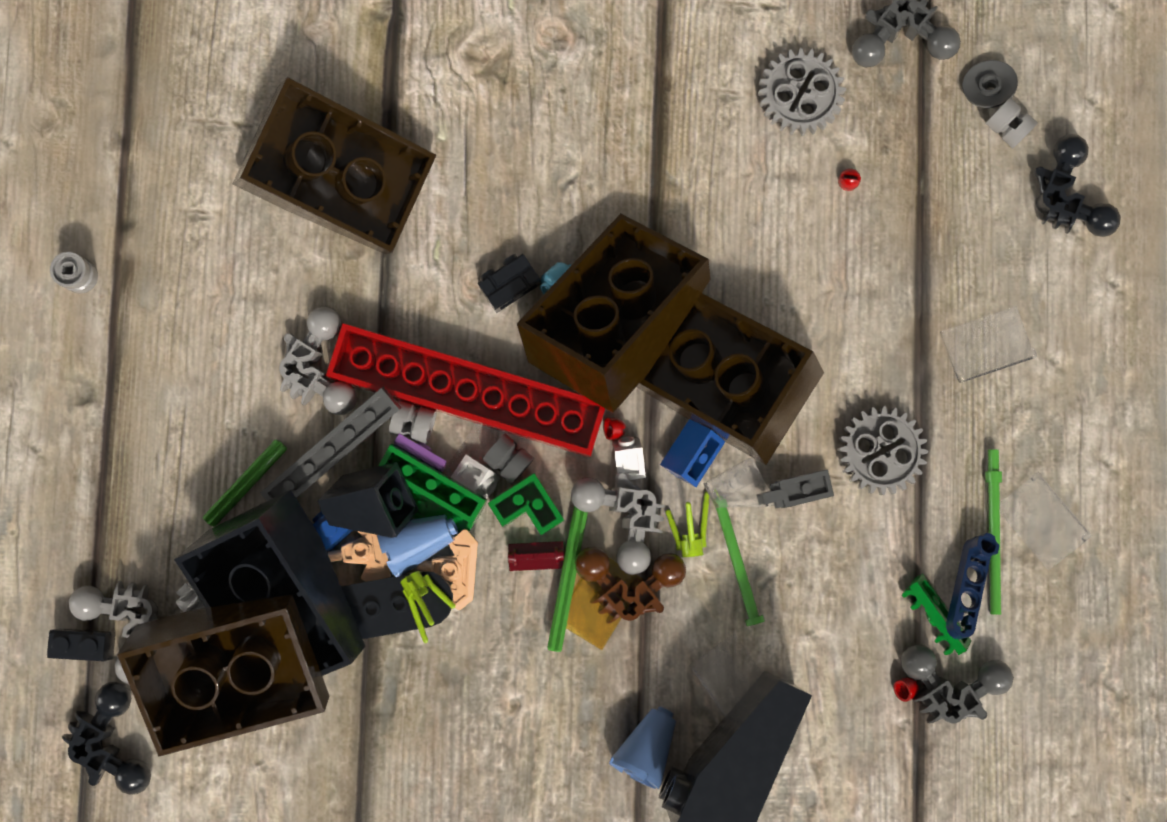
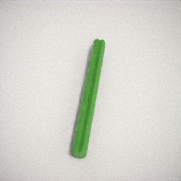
[547,506,588,652]

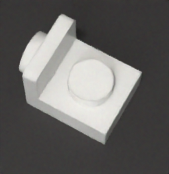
[612,436,646,480]
[451,454,500,499]

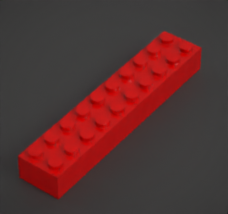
[326,323,605,458]

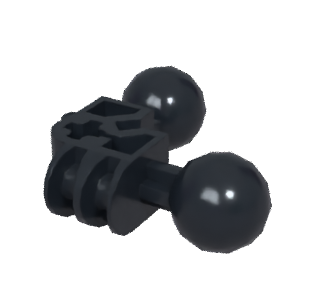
[1034,134,1121,237]
[62,682,152,795]

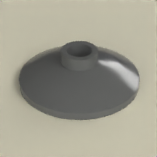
[962,60,1018,108]

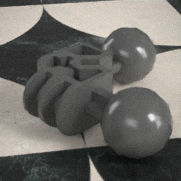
[852,0,961,68]
[901,644,1014,724]

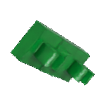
[902,573,972,655]

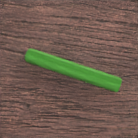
[203,439,287,527]

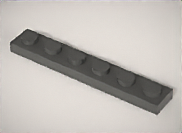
[260,387,402,501]

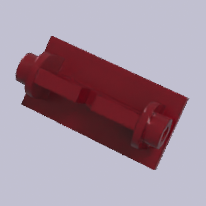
[508,541,564,571]

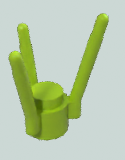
[665,491,710,557]
[400,571,456,643]

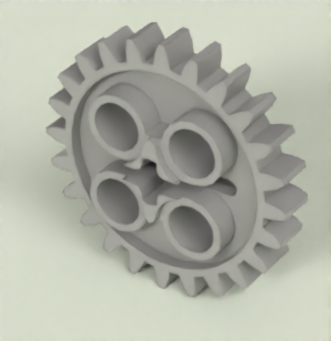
[758,48,846,136]
[837,406,928,495]

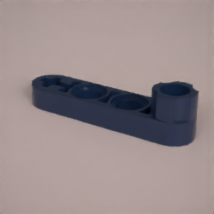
[946,533,999,640]

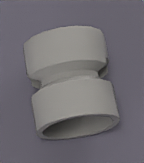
[985,98,1038,149]
[50,252,98,294]
[389,400,437,444]

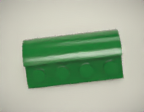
[378,444,488,536]

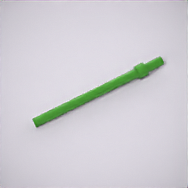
[985,449,1002,615]

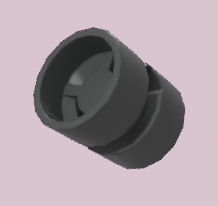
[482,433,534,485]

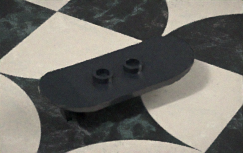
[341,572,453,639]

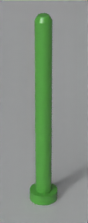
[714,496,765,627]

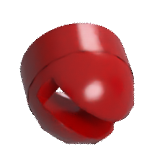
[838,168,861,191]
[603,418,626,440]
[894,677,919,702]

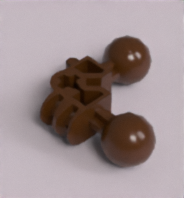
[575,547,686,624]

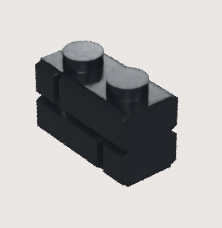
[478,254,541,313]
[47,628,116,662]

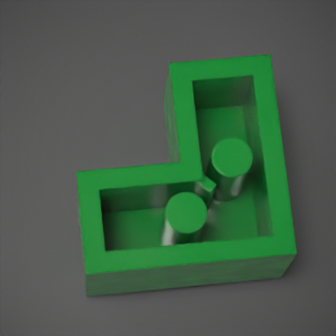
[487,473,565,536]

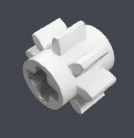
[176,583,205,612]

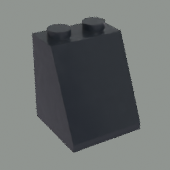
[317,462,419,538]

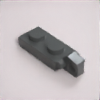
[756,469,834,509]

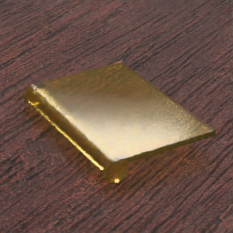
[566,558,645,650]

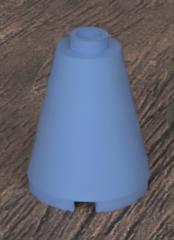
[377,515,458,577]
[609,706,676,789]

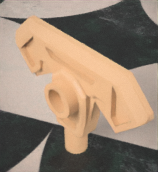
[417,529,478,610]
[328,531,391,582]

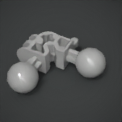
[279,306,357,415]
[571,472,666,575]
[69,581,158,684]

